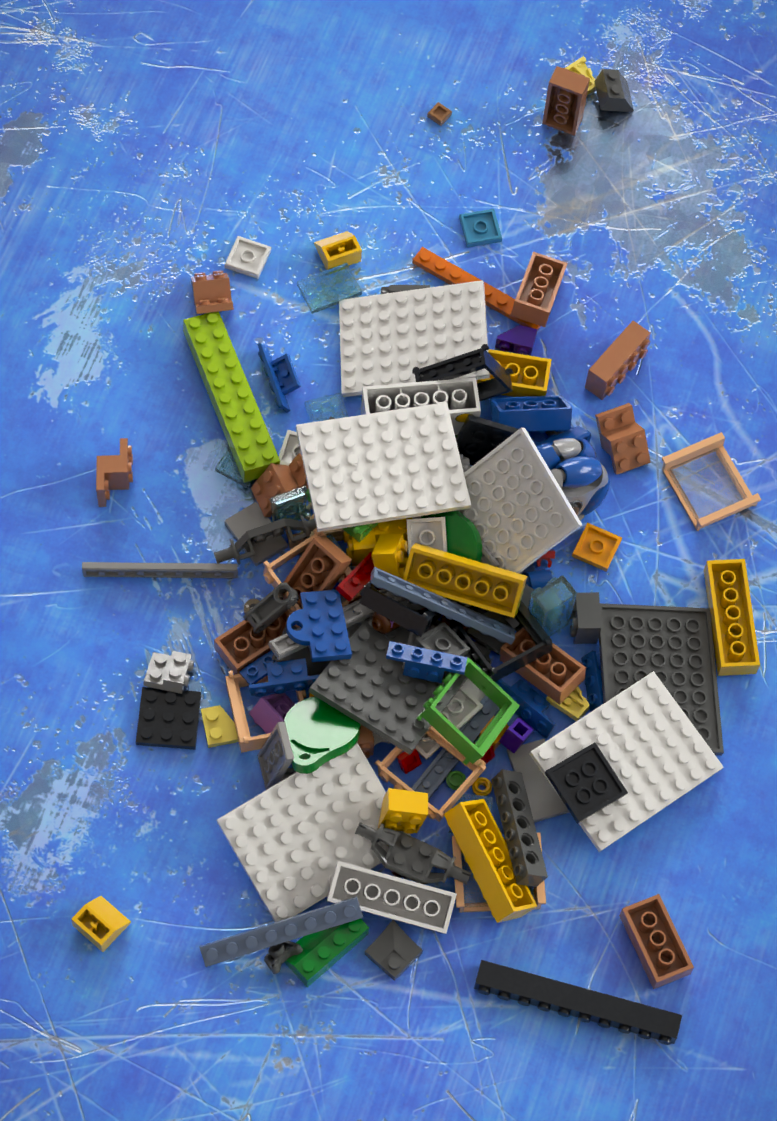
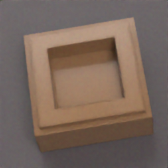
[427,102,452,126]

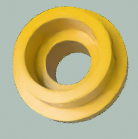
[472,777,492,797]

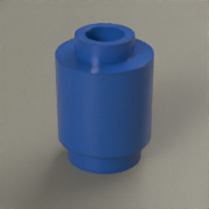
[525,569,553,590]

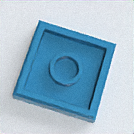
[459,209,502,248]

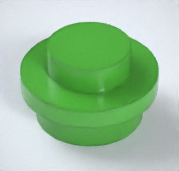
[446,771,466,790]

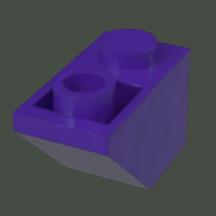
[495,325,537,356]
[499,717,535,754]

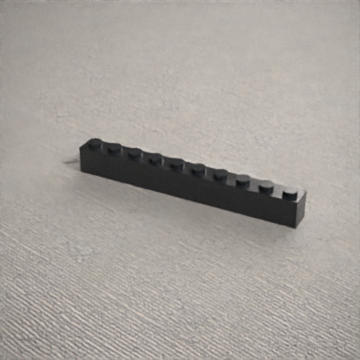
[474,960,682,1045]

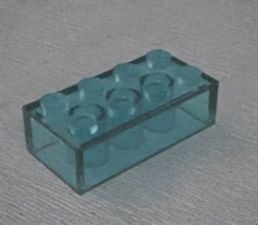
[528,575,577,637]

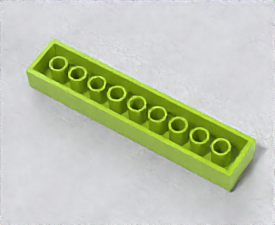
[183,312,280,483]

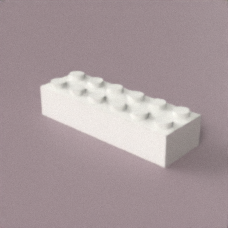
[327,861,457,934]

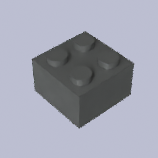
[569,592,602,644]

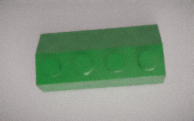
[284,918,369,987]

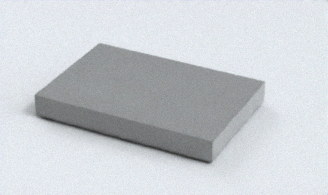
[224,502,288,566]

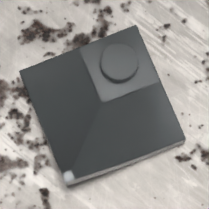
[365,920,423,981]

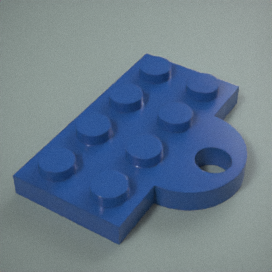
[286,590,352,662]

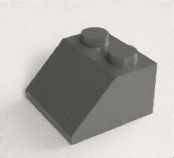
[594,69,634,112]

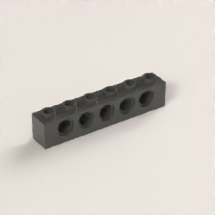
[491,769,548,887]

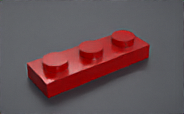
[336,552,374,602]

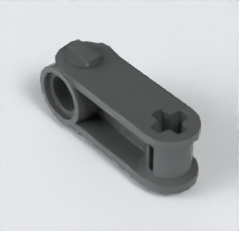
[243,582,299,634]

